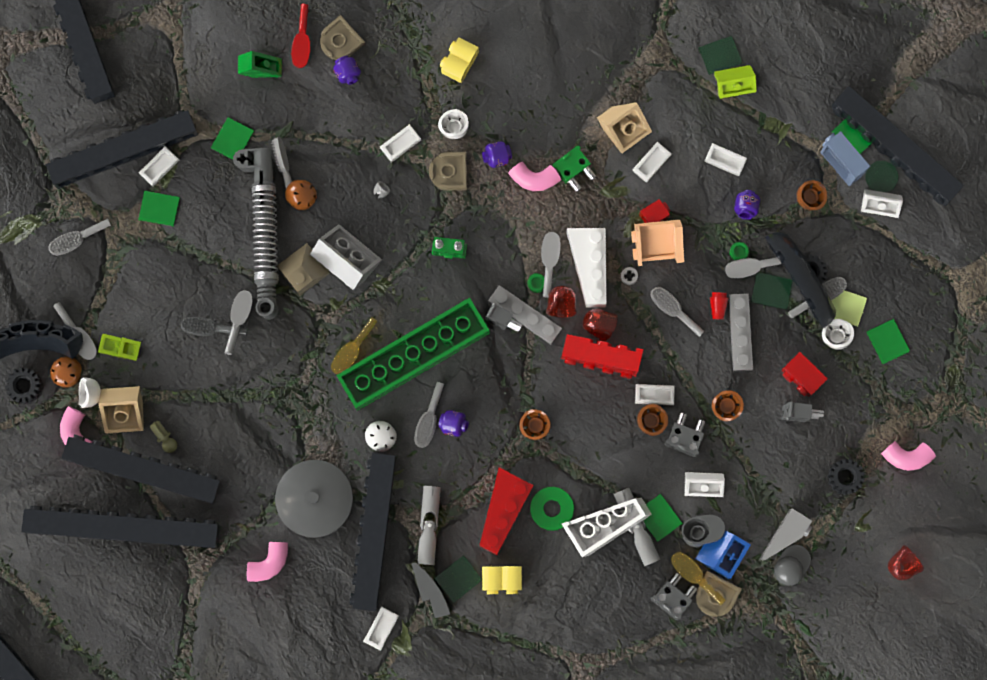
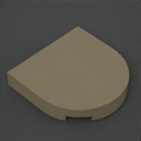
[320,15,365,60]
[429,152,467,191]
[696,571,742,617]

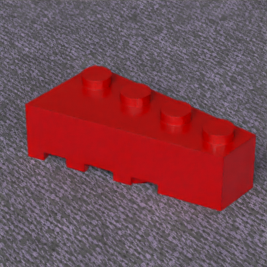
[561,334,643,379]
[480,467,533,555]

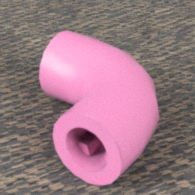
[508,162,561,191]
[60,406,92,445]
[881,441,936,471]
[247,542,288,582]

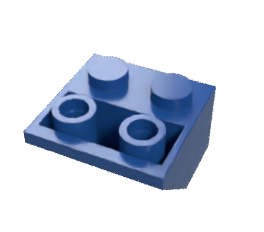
[695,530,751,579]

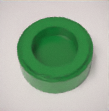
[729,242,749,261]
[527,273,545,293]

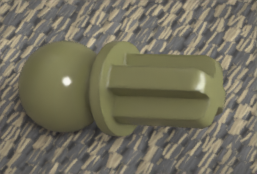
[150,421,177,453]

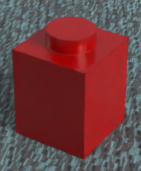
[639,199,670,223]

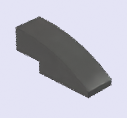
[412,563,451,618]

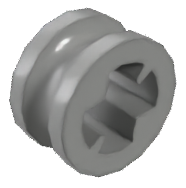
[621,267,638,285]

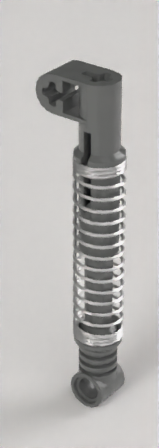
[233,148,279,320]

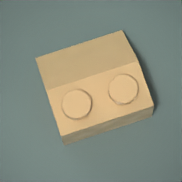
[98,386,144,433]

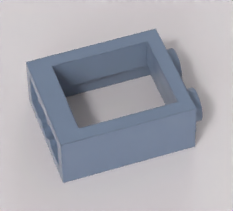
[820,131,870,187]

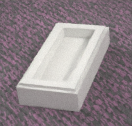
[380,124,421,163]
[633,142,672,183]
[704,143,747,176]
[139,146,179,186]
[635,384,674,405]
[363,607,399,651]

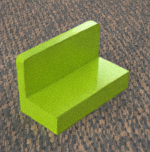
[714,65,757,99]

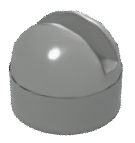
[374,181,390,198]

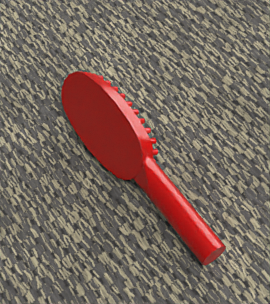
[291,4,310,68]

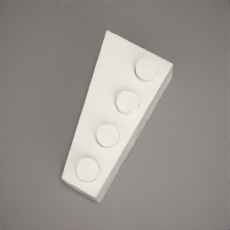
[567,228,606,308]
[562,498,652,557]

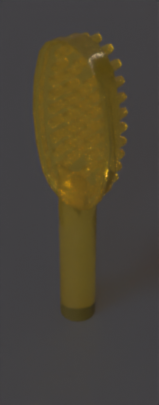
[331,317,377,375]
[671,552,726,606]

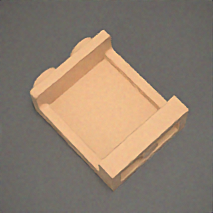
[631,220,684,266]

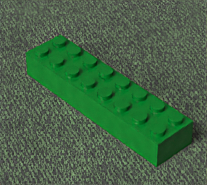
[336,297,490,411]

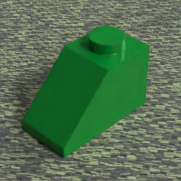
[238,51,282,78]

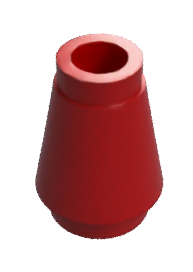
[710,292,729,320]

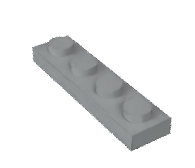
[488,285,562,345]
[729,294,753,371]

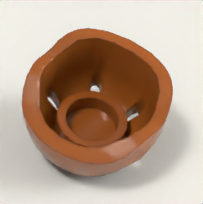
[285,180,317,210]
[797,180,827,210]
[50,356,82,388]
[712,390,744,421]
[637,404,668,436]
[520,409,551,440]

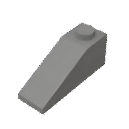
[760,509,812,561]

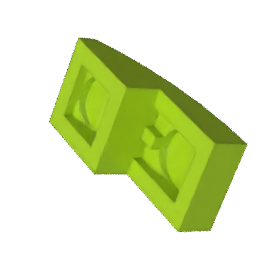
[97,334,141,361]

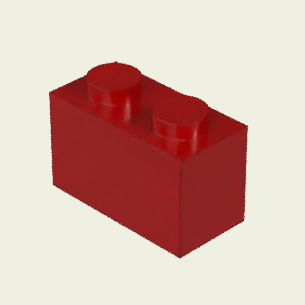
[781,352,828,397]

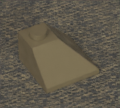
[277,243,330,296]

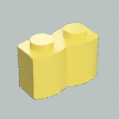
[440,38,479,83]
[482,566,522,594]

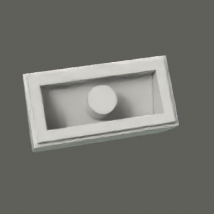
[861,189,903,218]
[685,472,725,497]

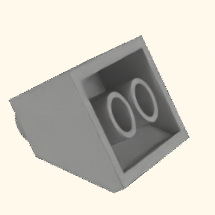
[310,224,382,290]

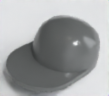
[682,514,725,547]
[774,545,811,586]

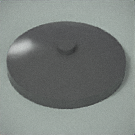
[275,460,353,538]

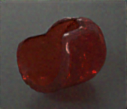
[546,286,577,318]
[583,308,618,342]
[888,545,924,581]

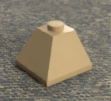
[597,103,652,153]

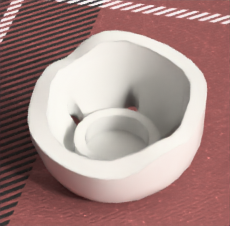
[438,109,469,139]
[822,319,854,349]
[79,377,101,408]
[365,421,397,452]

